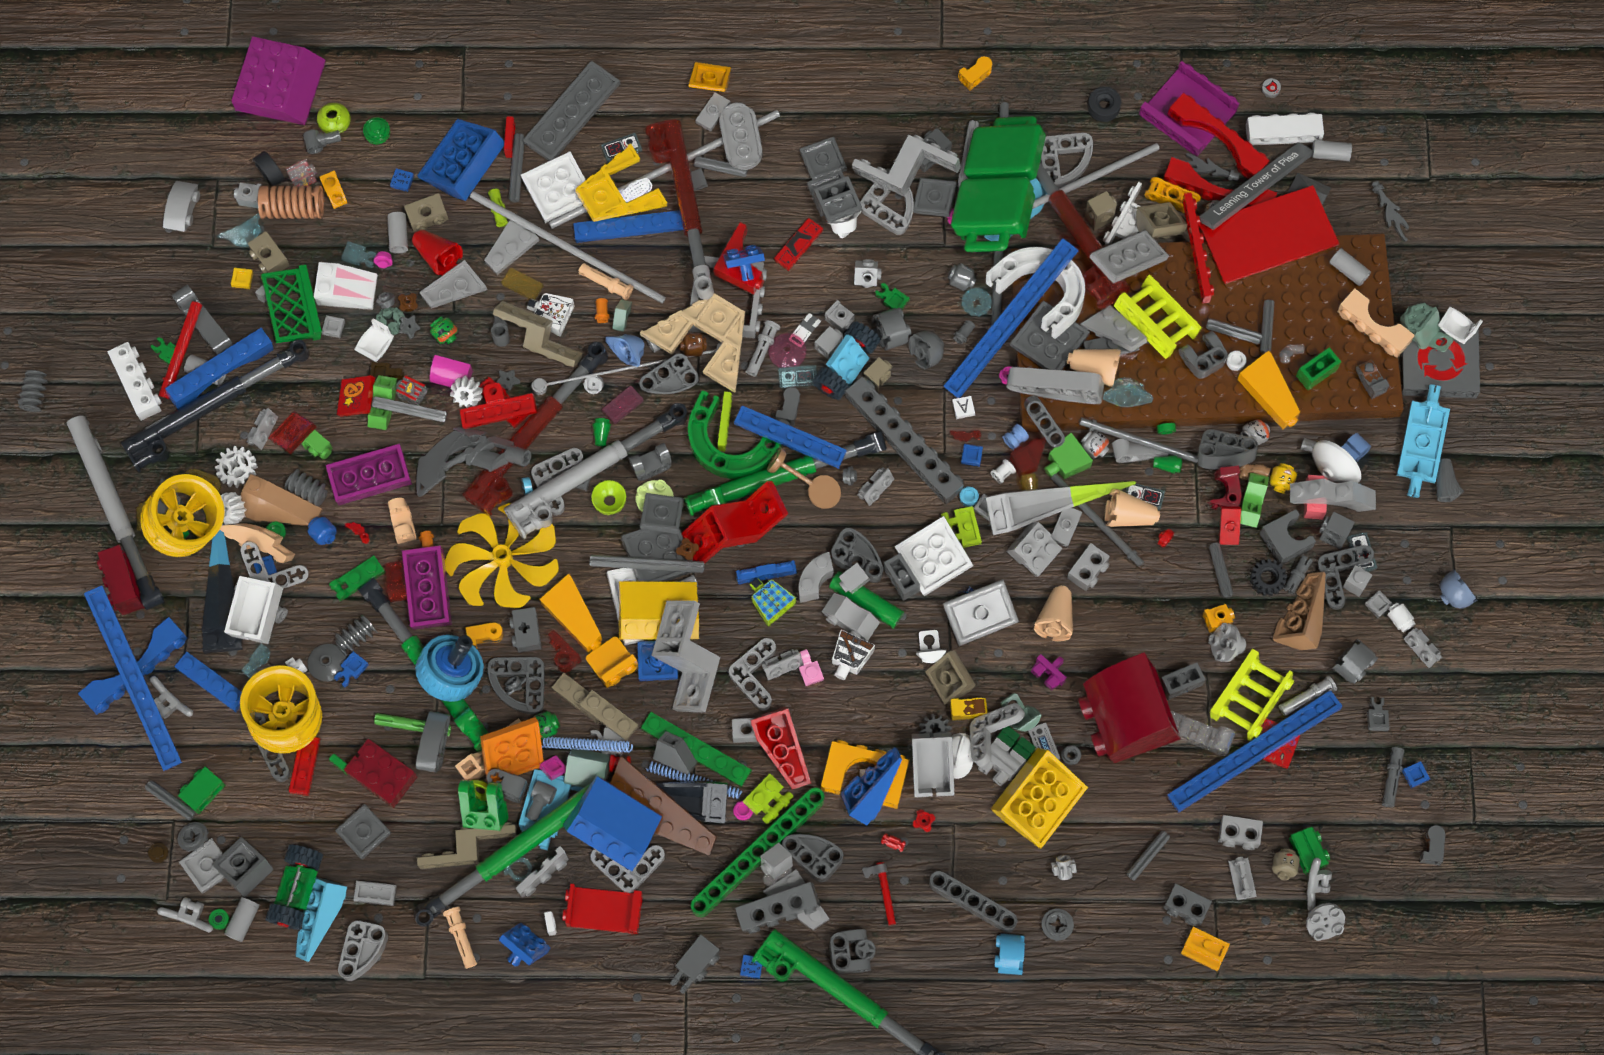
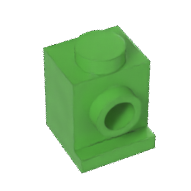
[301,429,333,460]

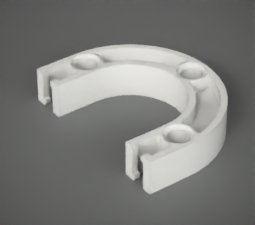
[986,247,1085,339]

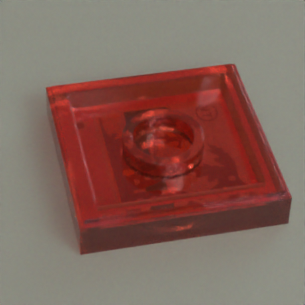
[268,411,316,454]

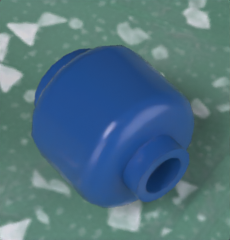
[308,517,337,545]

